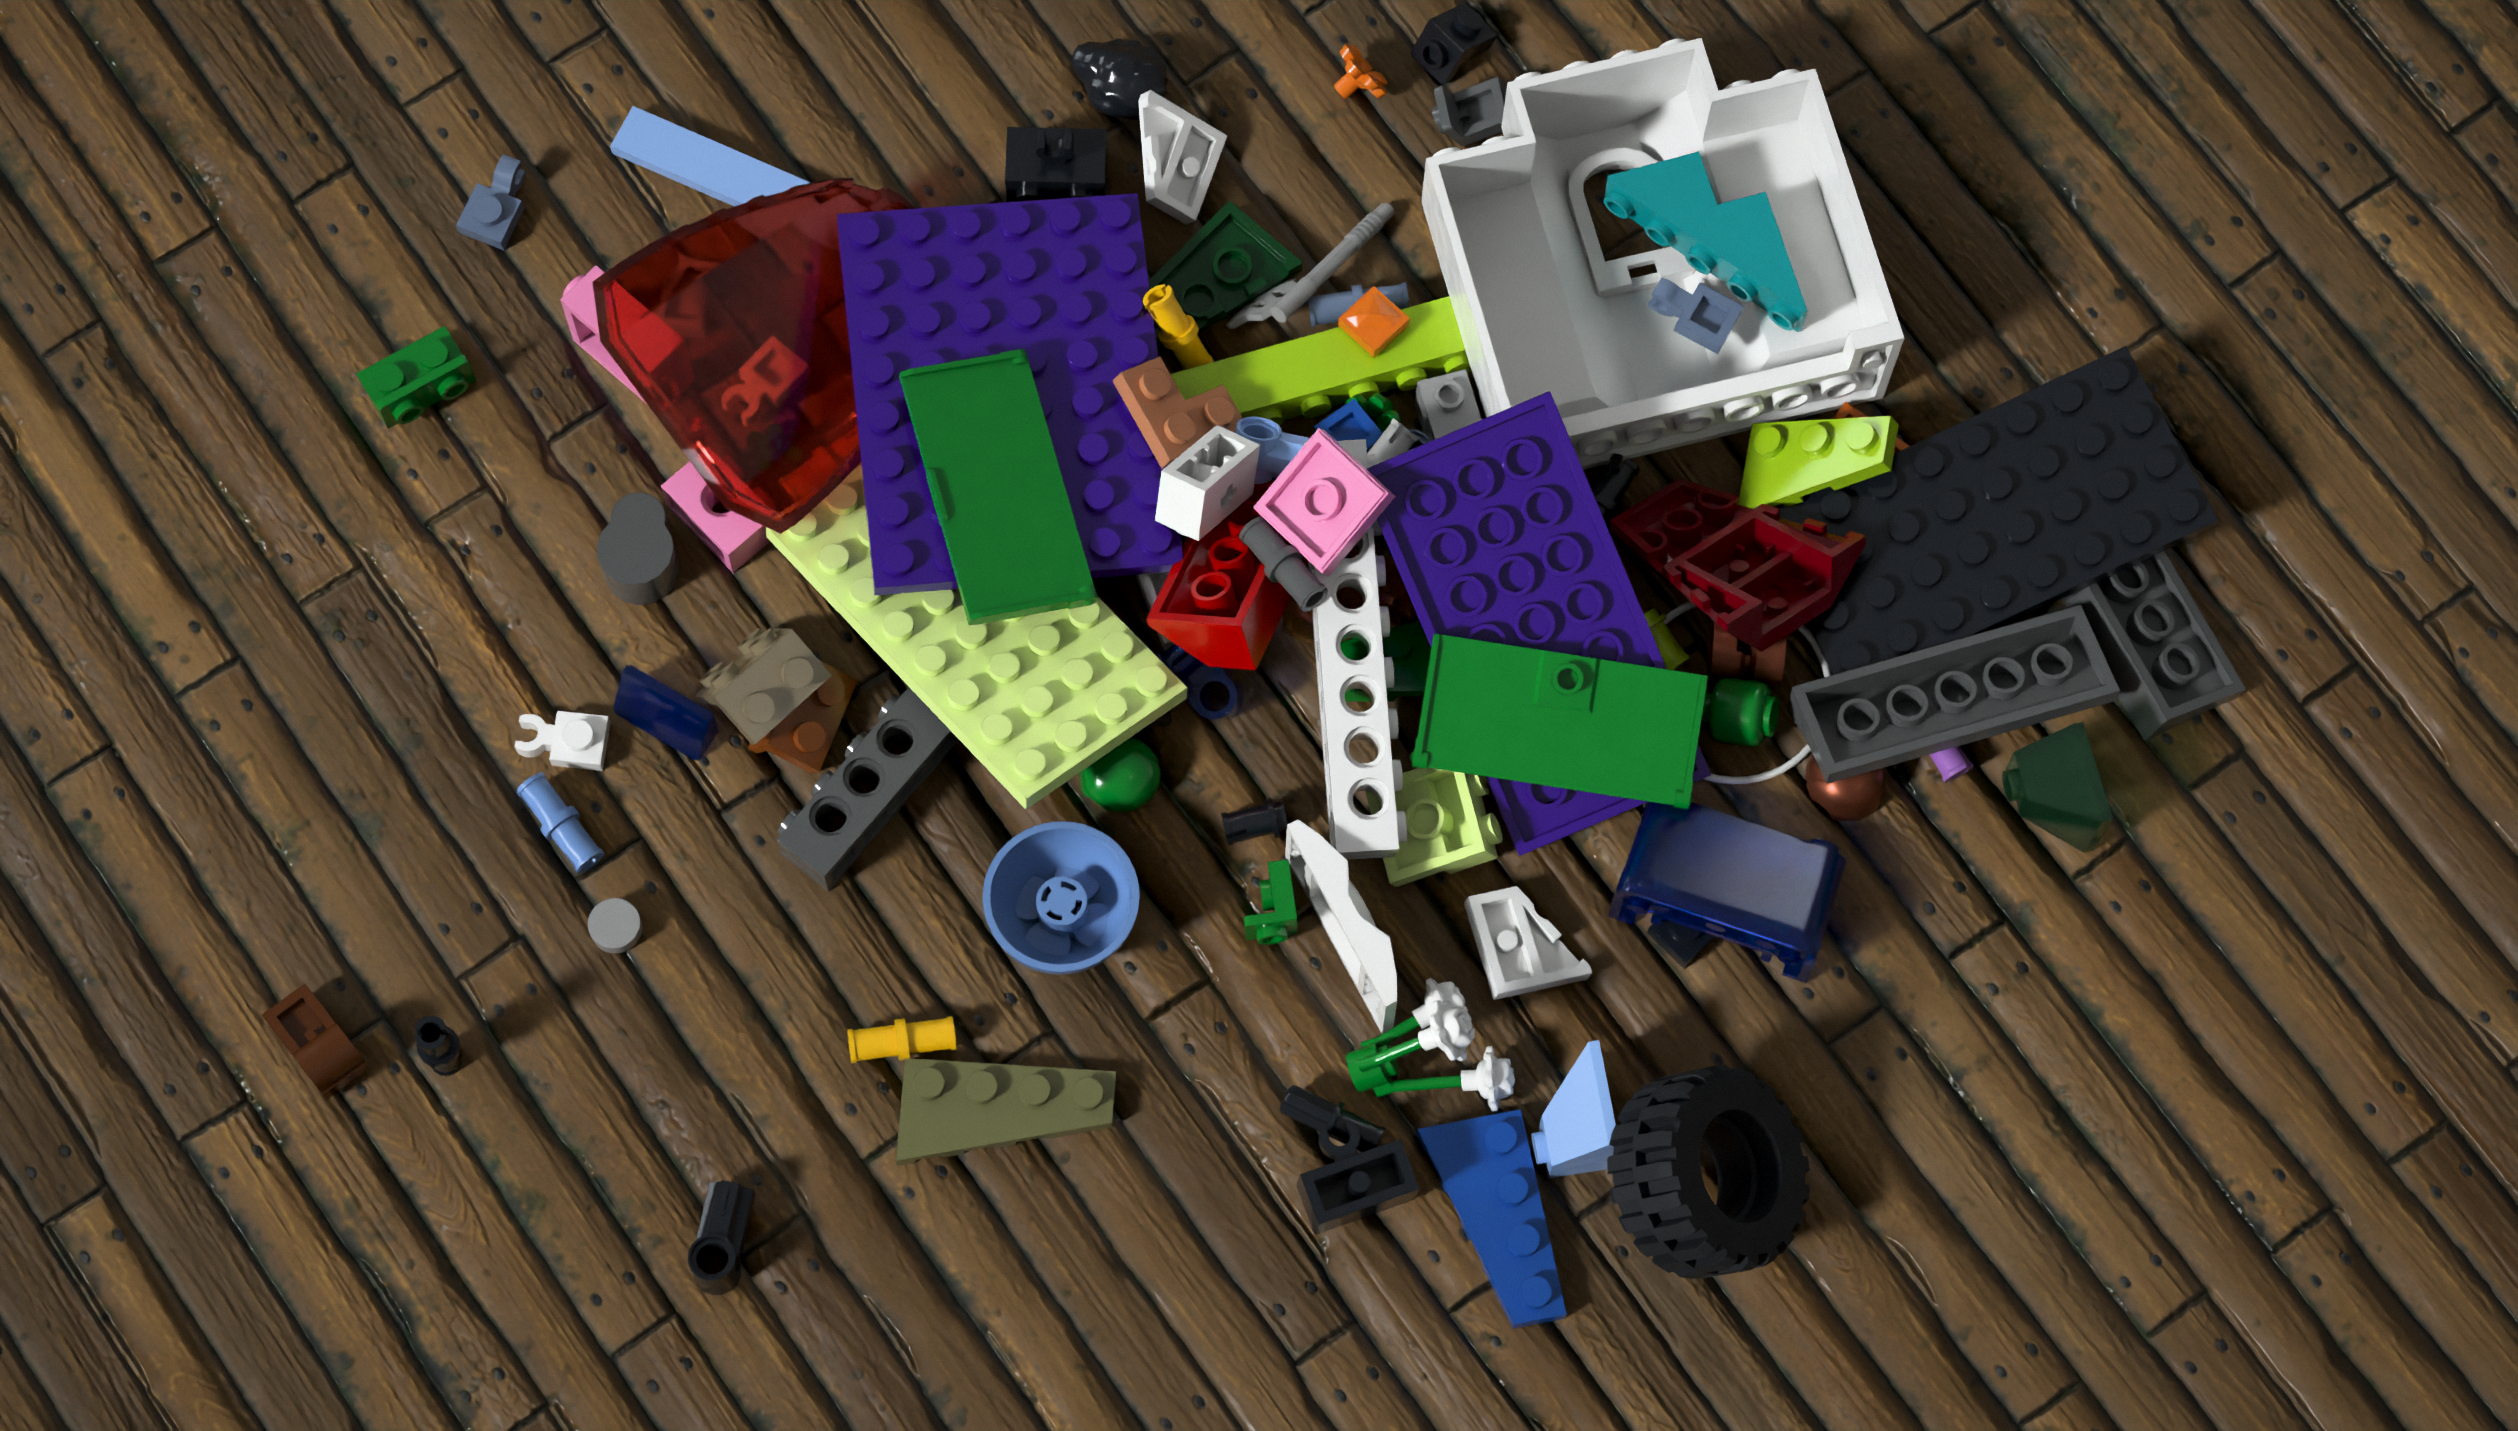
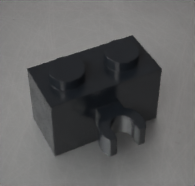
[1005,127,1107,202]
[1296,1120,1419,1235]

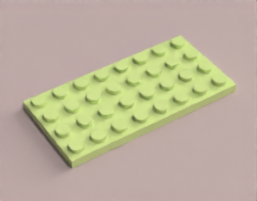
[766,464,1187,809]

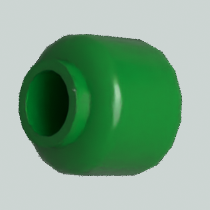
[1701,678,1779,748]

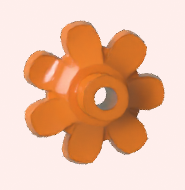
[1334,43,1388,99]

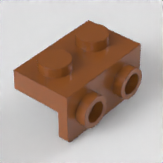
[748,659,858,774]

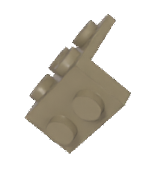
[695,627,832,745]

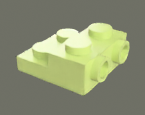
[1365,767,1503,887]

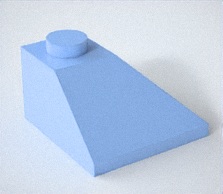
[1532,1040,1616,1179]

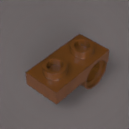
[262,983,370,1100]

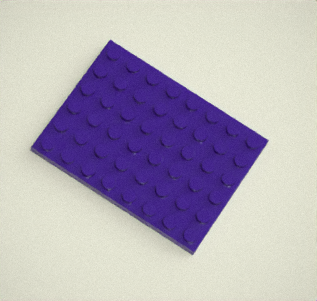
[837,193,1183,596]

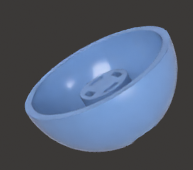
[983,821,1140,975]

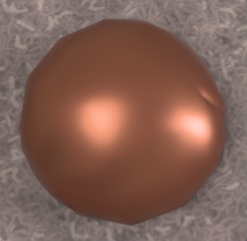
[1805,754,1885,821]

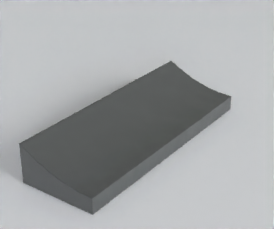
[2062,551,2246,742]
[1787,605,2120,784]

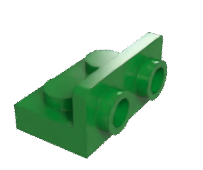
[356,326,476,429]

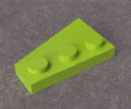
[1739,416,1899,509]

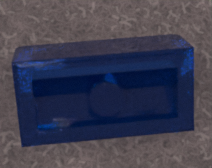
[614,665,719,761]

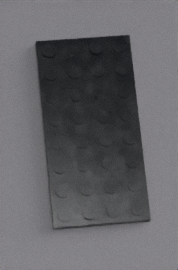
[1778,346,2218,675]

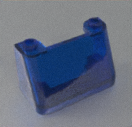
[1608,802,1846,983]

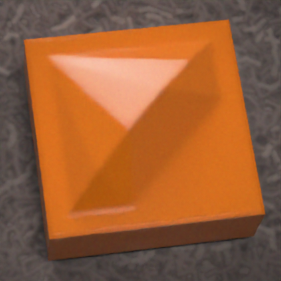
[1338,286,1410,358]

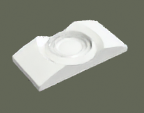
[1285,820,1397,1034]

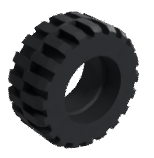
[1607,1065,1810,1279]

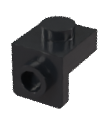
[1411,3,1498,84]

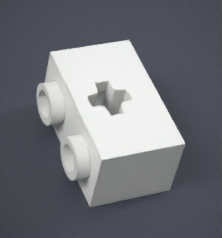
[1155,425,1260,541]

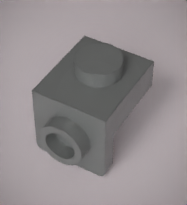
[1432,76,1507,147]

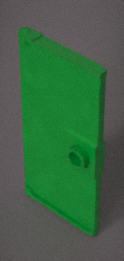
[899,349,1099,625]
[1410,633,1708,810]

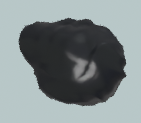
[1072,38,1168,120]

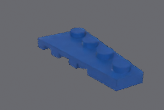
[1416,1109,1567,1329]

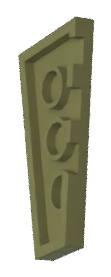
[896,1058,1116,1166]

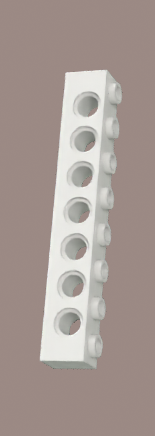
[1303,439,1407,860]

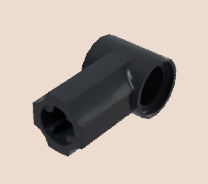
[688,1180,756,1295]

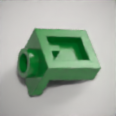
[1244,859,1297,945]

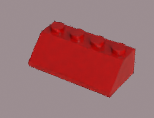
[1146,481,1308,670]

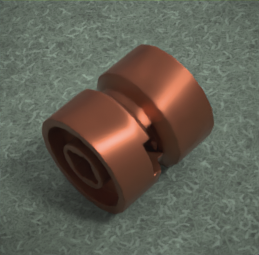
[1707,619,1787,686]

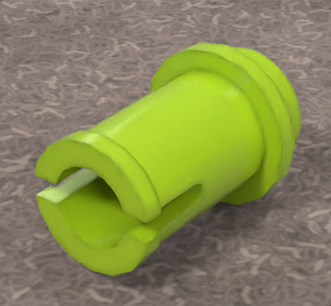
[1644,608,1690,670]

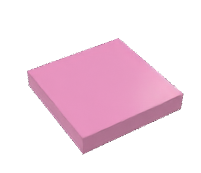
[1253,428,1396,576]

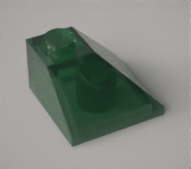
[2002,722,2113,853]

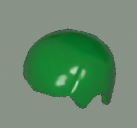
[1079,737,1161,812]

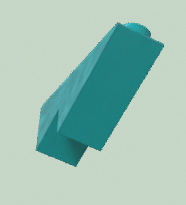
[1603,151,1808,332]

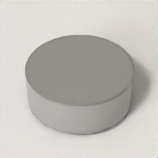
[588,898,642,953]

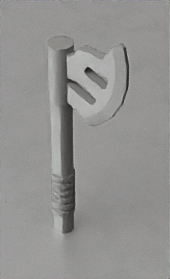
[1226,203,1395,329]

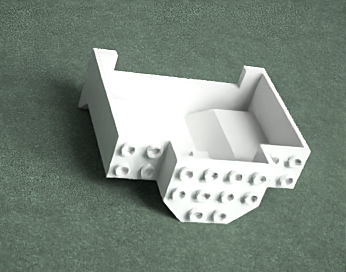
[1421,38,1904,470]

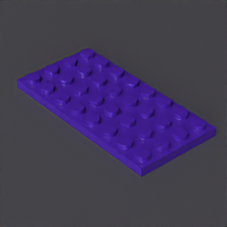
[1366,391,1711,856]

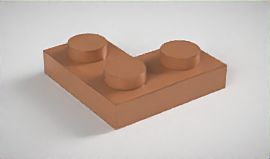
[1112,357,1243,469]

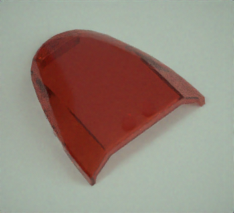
[592,178,917,534]

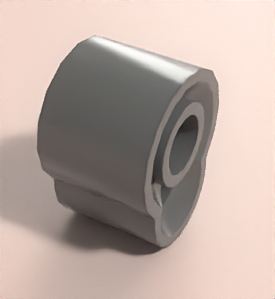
[597,492,680,605]

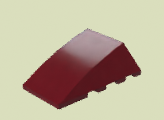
[1610,478,1866,652]

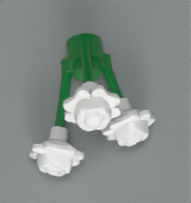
[1346,978,1515,1112]

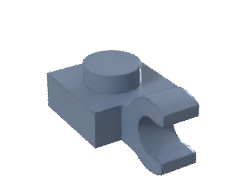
[456,154,526,250]
[1648,278,1744,354]

